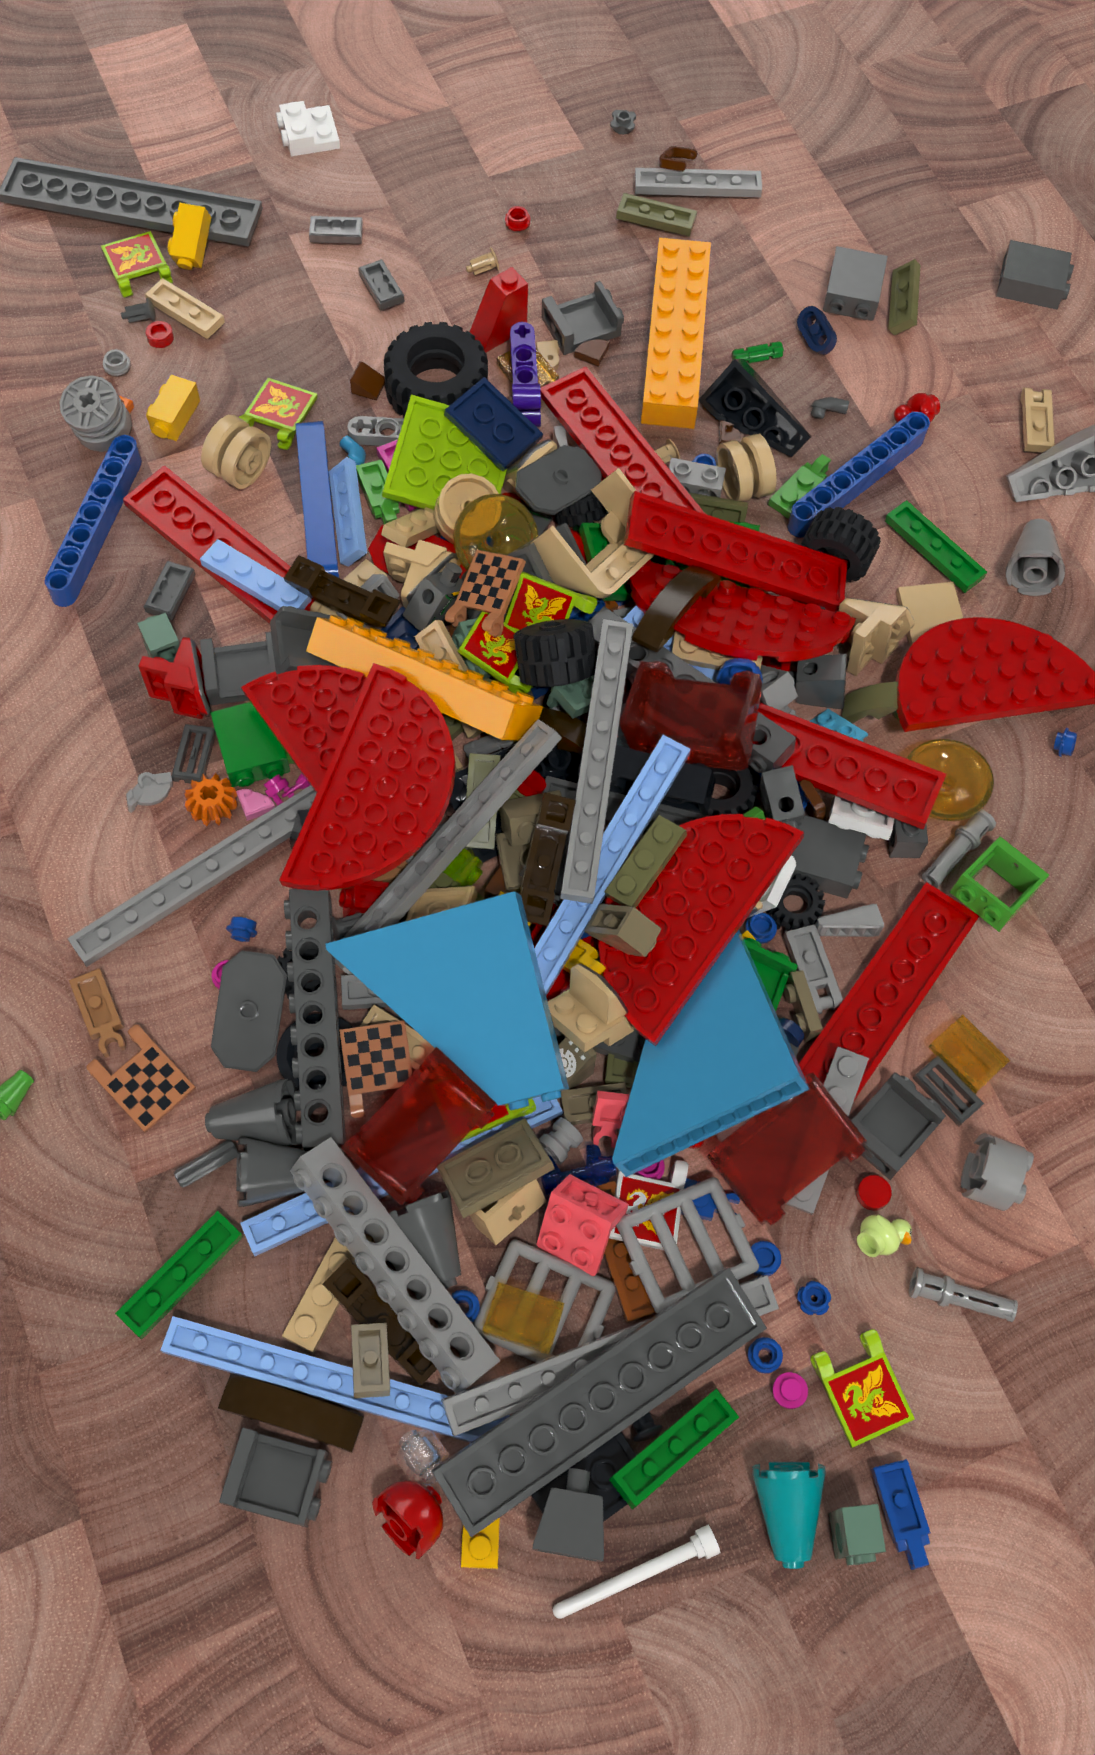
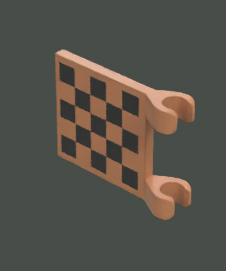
[445,550,526,637]
[339,1020,417,1118]
[86,1024,196,1133]

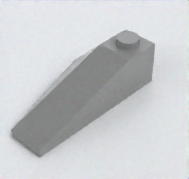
[1006,424,1095,502]

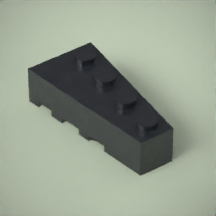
[577,745,716,815]

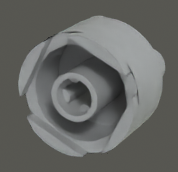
[961,1133,1034,1211]

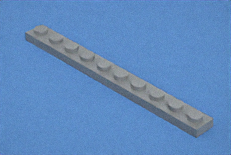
[560,619,633,904]
[335,719,562,975]
[67,785,316,967]
[441,1275,779,1436]

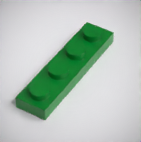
[885,500,987,593]
[115,1211,243,1340]
[609,1388,739,1510]

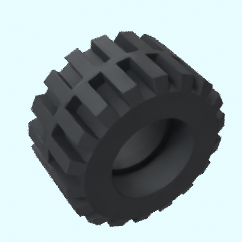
[801,507,881,582]
[691,749,759,816]

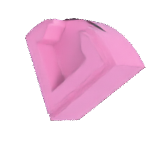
[236,789,275,821]

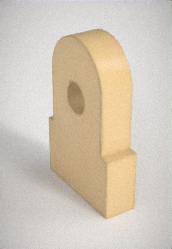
[536,340,559,371]

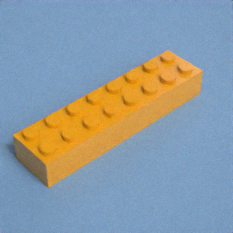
[641,237,711,429]
[306,615,543,741]

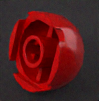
[372,1480,444,1559]

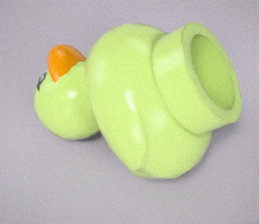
[857,1215,912,1257]

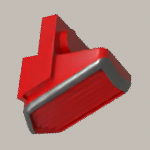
[138,637,211,720]

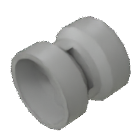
[538,1117,584,1165]

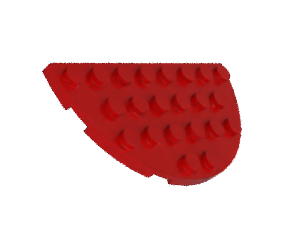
[627,560,857,662]
[895,617,1095,732]
[279,663,456,891]
[241,665,367,794]
[599,814,804,1046]

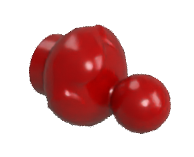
[894,393,940,422]

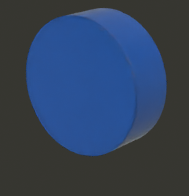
[751,1241,781,1277]

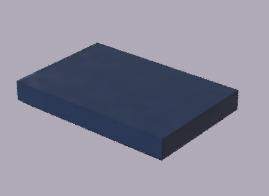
[444,377,543,472]

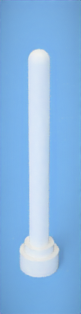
[553,1525,721,1619]

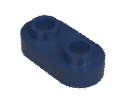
[797,306,837,355]

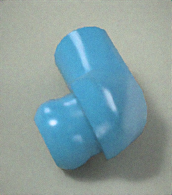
[340,435,366,465]

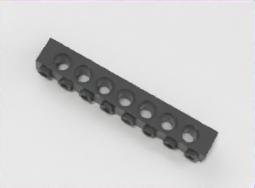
[589,606,796,773]
[284,889,346,1151]

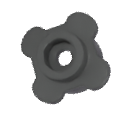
[610,110,636,135]

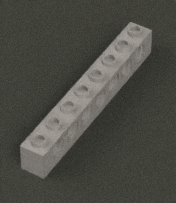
[290,1137,500,1394]

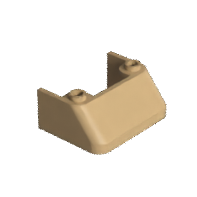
[529,468,654,598]

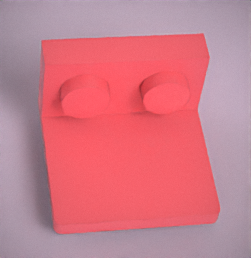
[536,1174,629,1276]

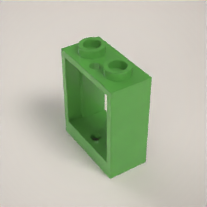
[950,837,1049,932]

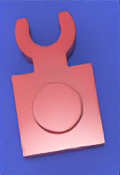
[592,1090,630,1148]

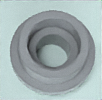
[103,349,131,376]

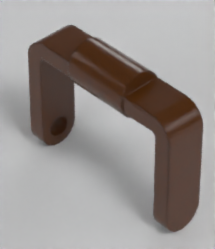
[659,146,698,171]
[800,780,826,821]

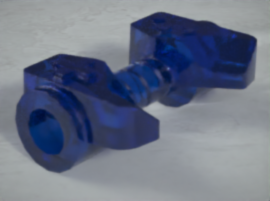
[541,1145,617,1197]

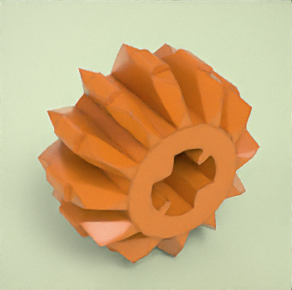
[185,773,238,826]

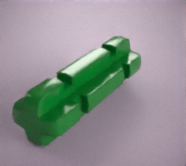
[732,341,784,363]

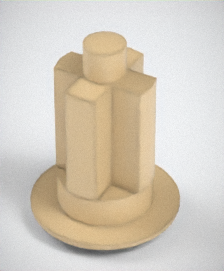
[466,247,499,275]
[655,439,680,464]

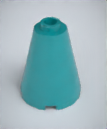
[752,1461,826,1569]

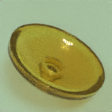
[453,494,539,571]
[907,739,994,821]

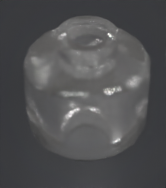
[396,1429,449,1486]

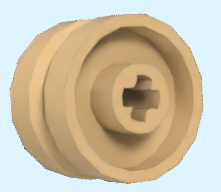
[201,415,271,489]
[716,434,777,502]
[433,474,502,546]

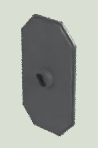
[515,445,601,515]
[211,950,287,1072]

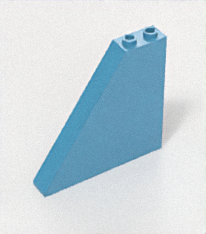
[325,891,569,1111]
[612,930,809,1177]

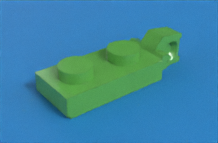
[768,454,831,519]
[356,460,400,525]

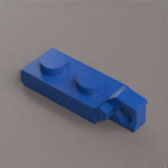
[871,1459,931,1570]

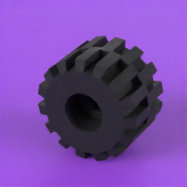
[514,619,597,687]

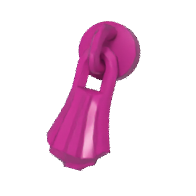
[264,773,310,806]

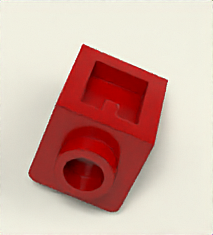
[339,880,389,918]

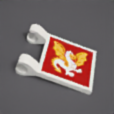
[609,1160,689,1250]

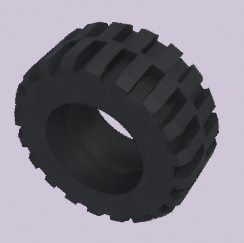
[384,322,488,418]

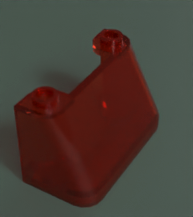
[619,661,762,770]
[341,1047,496,1206]
[707,1072,867,1226]

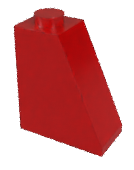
[470,267,528,353]

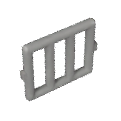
[616,1177,759,1314]
[473,1239,616,1363]

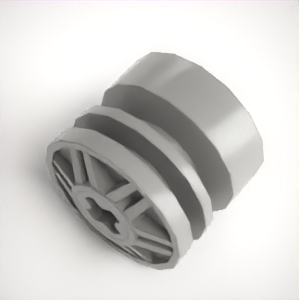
[59,375,132,452]

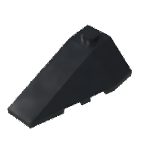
[698,359,812,457]

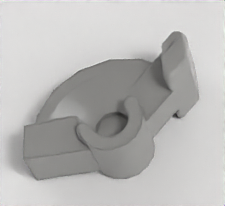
[126,772,173,813]

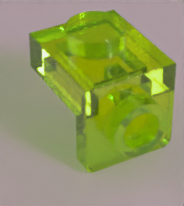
[443,848,483,887]

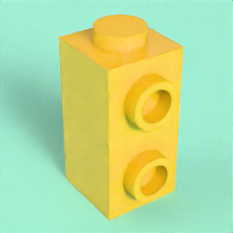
[168,202,212,270]
[146,375,200,441]

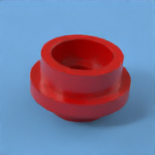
[505,206,531,231]

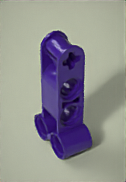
[510,322,541,427]

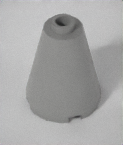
[1006,519,1065,596]

